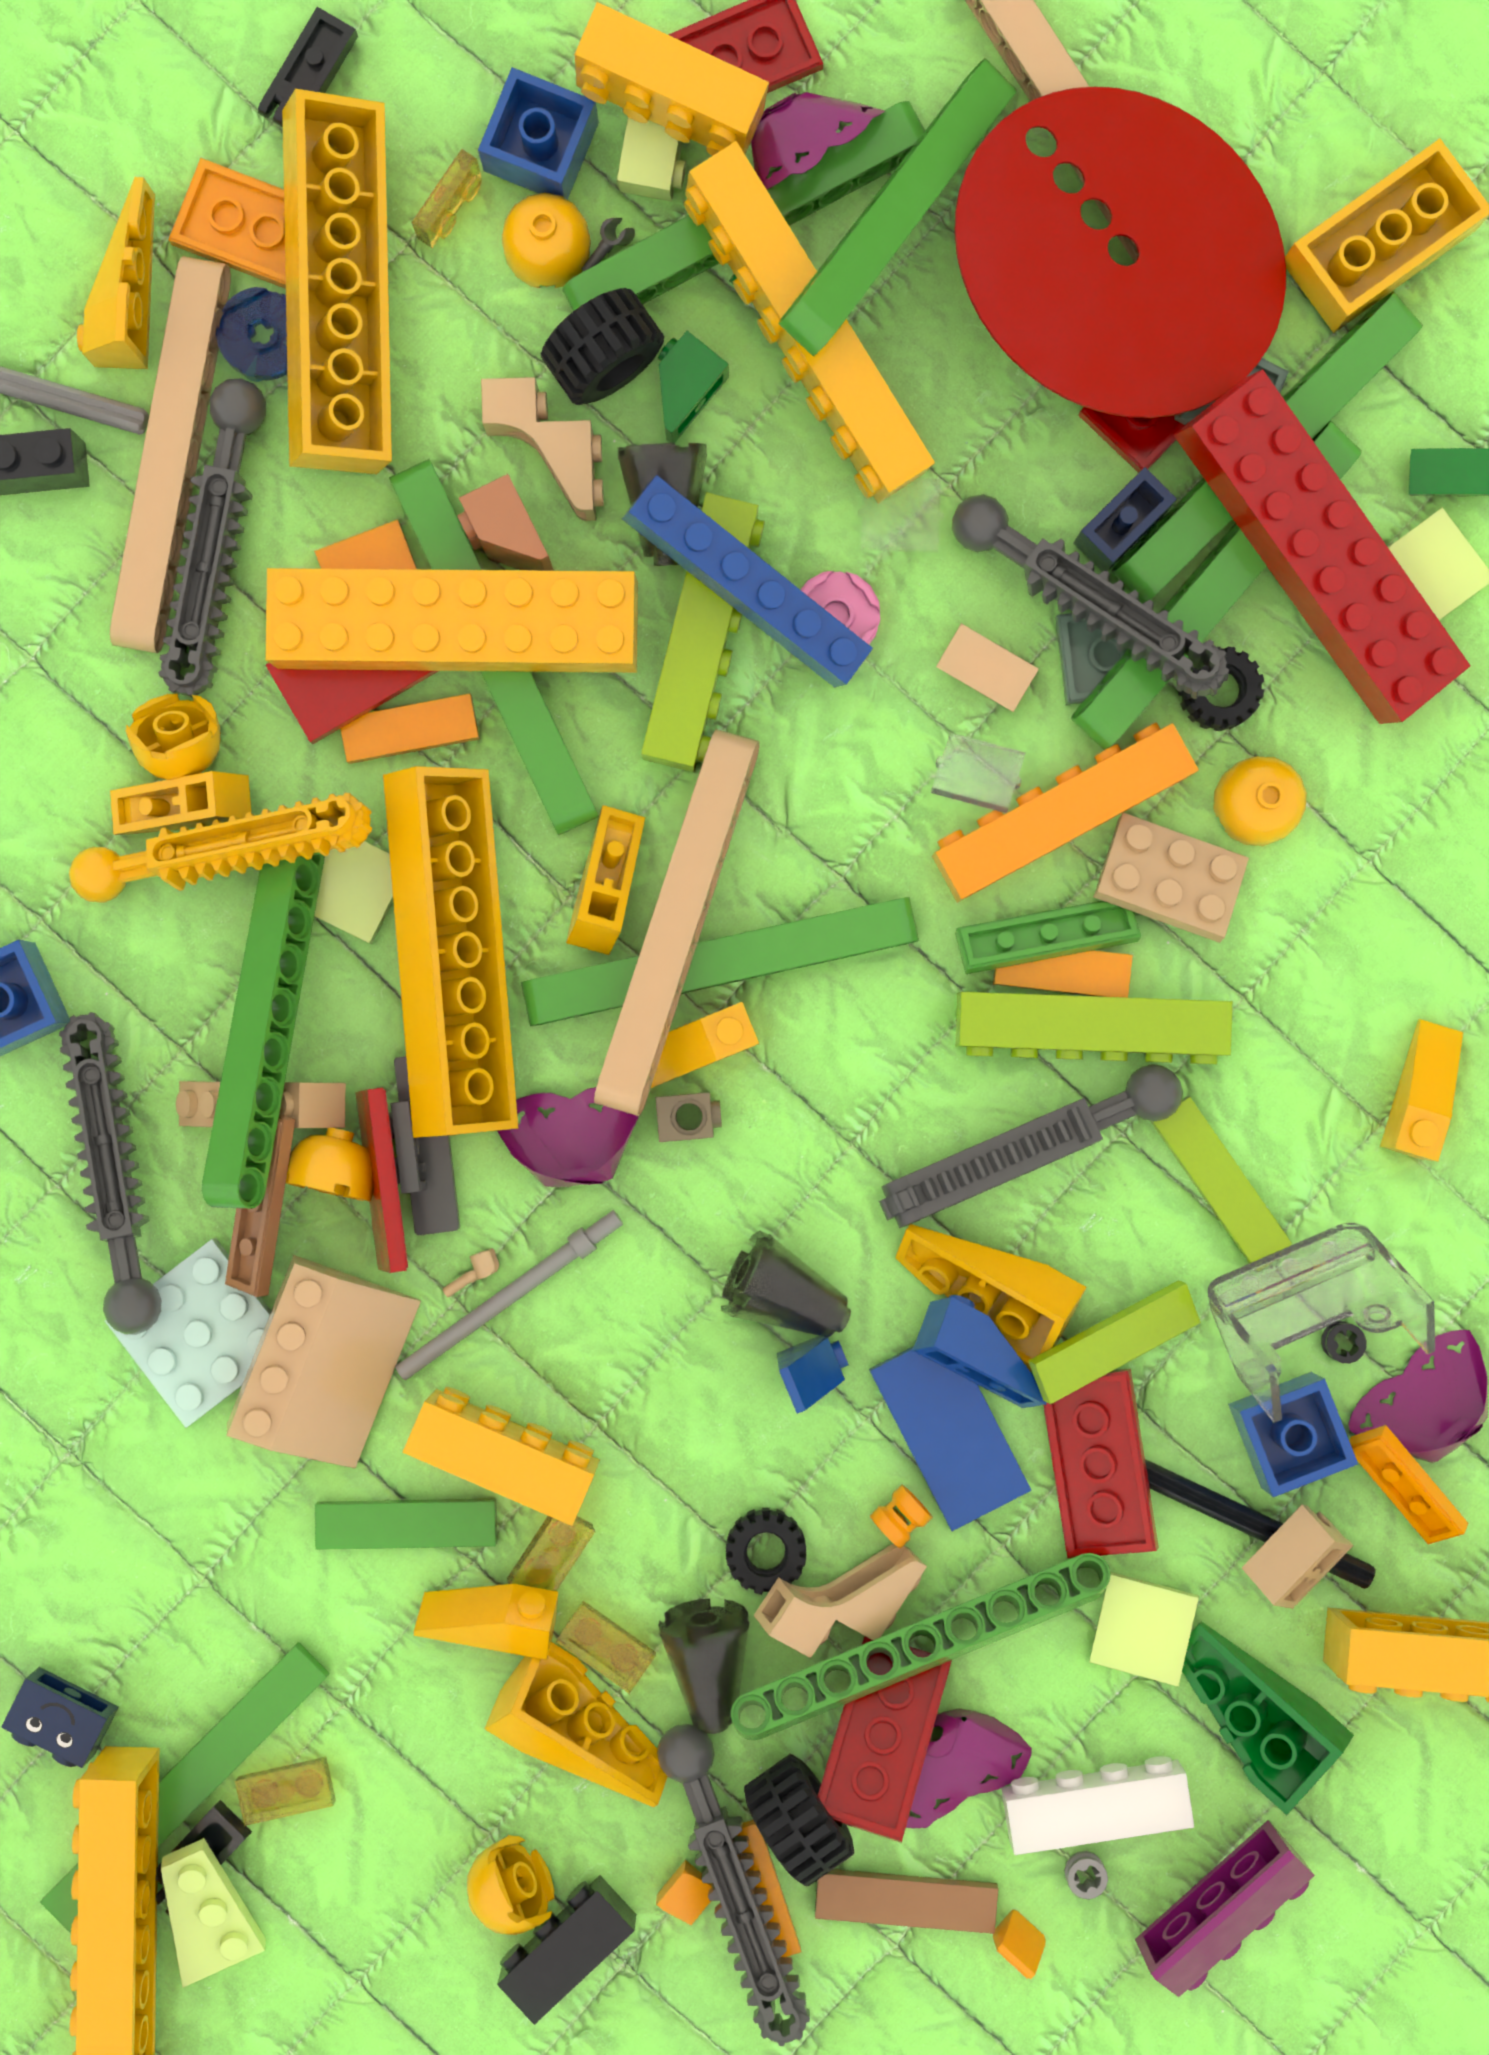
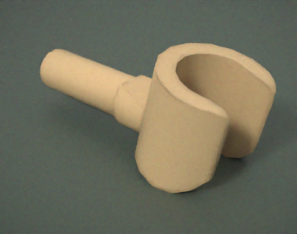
[443,1248,499,1297]

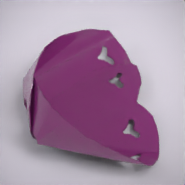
[751,92,886,190]
[497,1087,639,1187]
[1348,1329,1488,1463]
[906,1709,1032,1829]

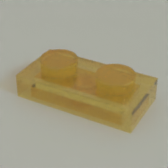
[411,149,482,248]
[507,1516,595,1591]
[556,1601,656,1694]
[235,1757,336,1826]

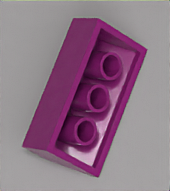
[1135,1820,1315,1997]

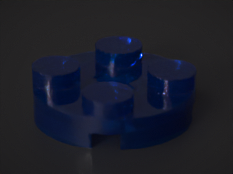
[216,287,287,382]

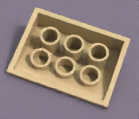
[227,1255,421,1468]

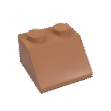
[457,474,554,571]

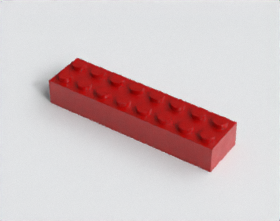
[1173,369,1471,724]

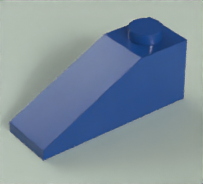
[913,1295,1047,1408]
[777,1333,849,1414]

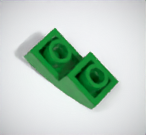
[1409,448,1489,497]

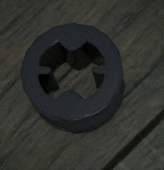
[1321,1321,1367,1364]

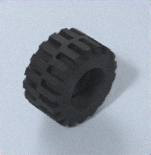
[541,288,664,405]
[744,1754,854,1886]

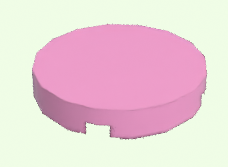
[800,571,880,645]

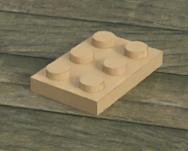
[1094,813,1249,943]

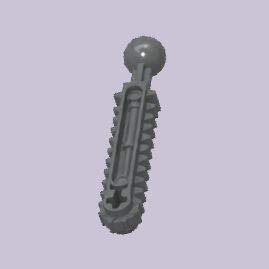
[158,378,266,697]
[952,494,1229,699]
[59,1012,162,1335]
[879,1064,1183,1228]
[657,1724,810,2046]

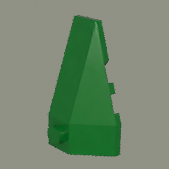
[1182,1621,1354,1816]

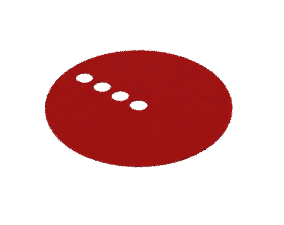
[954,86,1286,418]

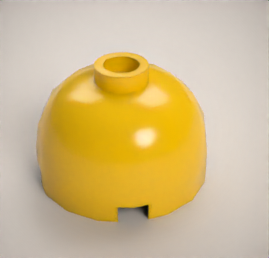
[502,192,591,288]
[125,694,221,780]
[1213,756,1307,846]
[286,1127,373,1202]
[467,1835,554,1935]

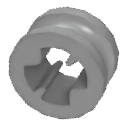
[1064,1851,1108,1899]

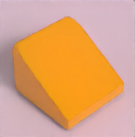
[656,1860,714,1925]
[993,1909,1046,1979]

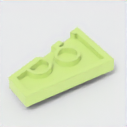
[161,1838,266,1988]

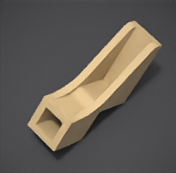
[481,377,604,521]
[176,1081,346,1128]
[754,1544,927,1658]

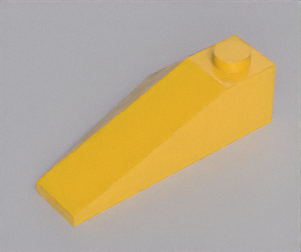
[77,177,155,369]
[895,1224,1087,1373]
[484,1642,668,1807]

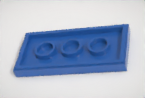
[869,1346,1032,1531]

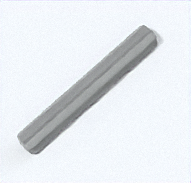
[0,366,149,435]

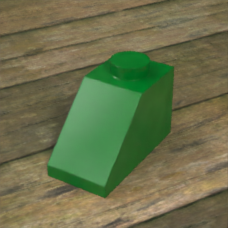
[658,330,729,445]

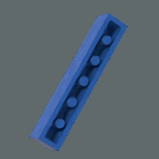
[622,475,873,688]

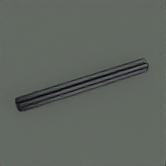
[1145,1459,1376,1589]

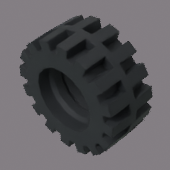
[1178,646,1265,731]
[726,1508,806,1595]

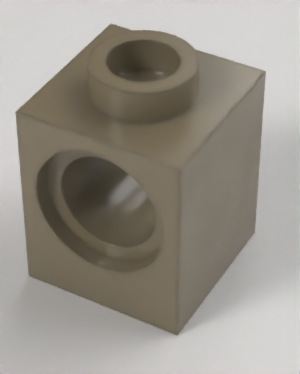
[655,1092,722,1142]

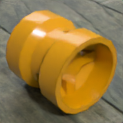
[870,1484,933,1549]

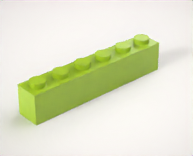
[641,492,765,773]
[955,992,1233,1064]

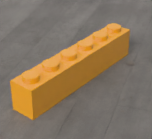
[932,722,1199,903]

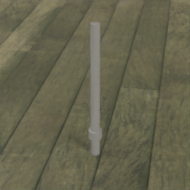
[395,1210,623,1381]

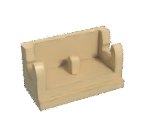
[936,623,1039,712]
[1242,1504,1354,1609]

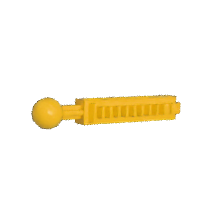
[69,792,372,903]

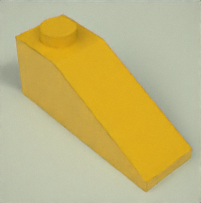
[110,771,252,835]
[566,805,645,955]
[650,1002,759,1089]
[1380,1019,1463,1162]
[414,1584,559,1660]

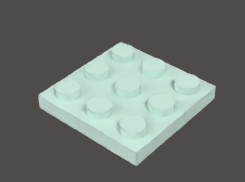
[105,1238,271,1428]

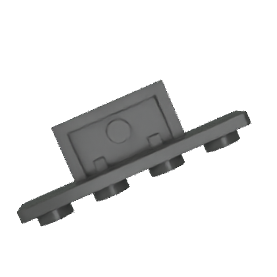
[389,1056,460,1235]

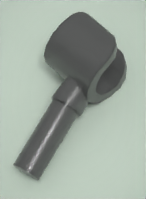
[582,218,635,271]

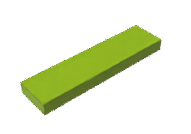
[1151,1096,1292,1269]
[1028,1280,1201,1404]

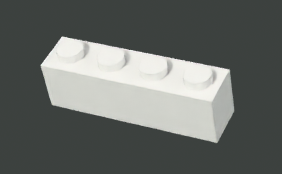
[1001,1756,1195,1855]

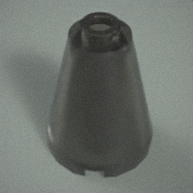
[617,443,707,566]
[721,1230,851,1337]
[658,1599,750,1734]

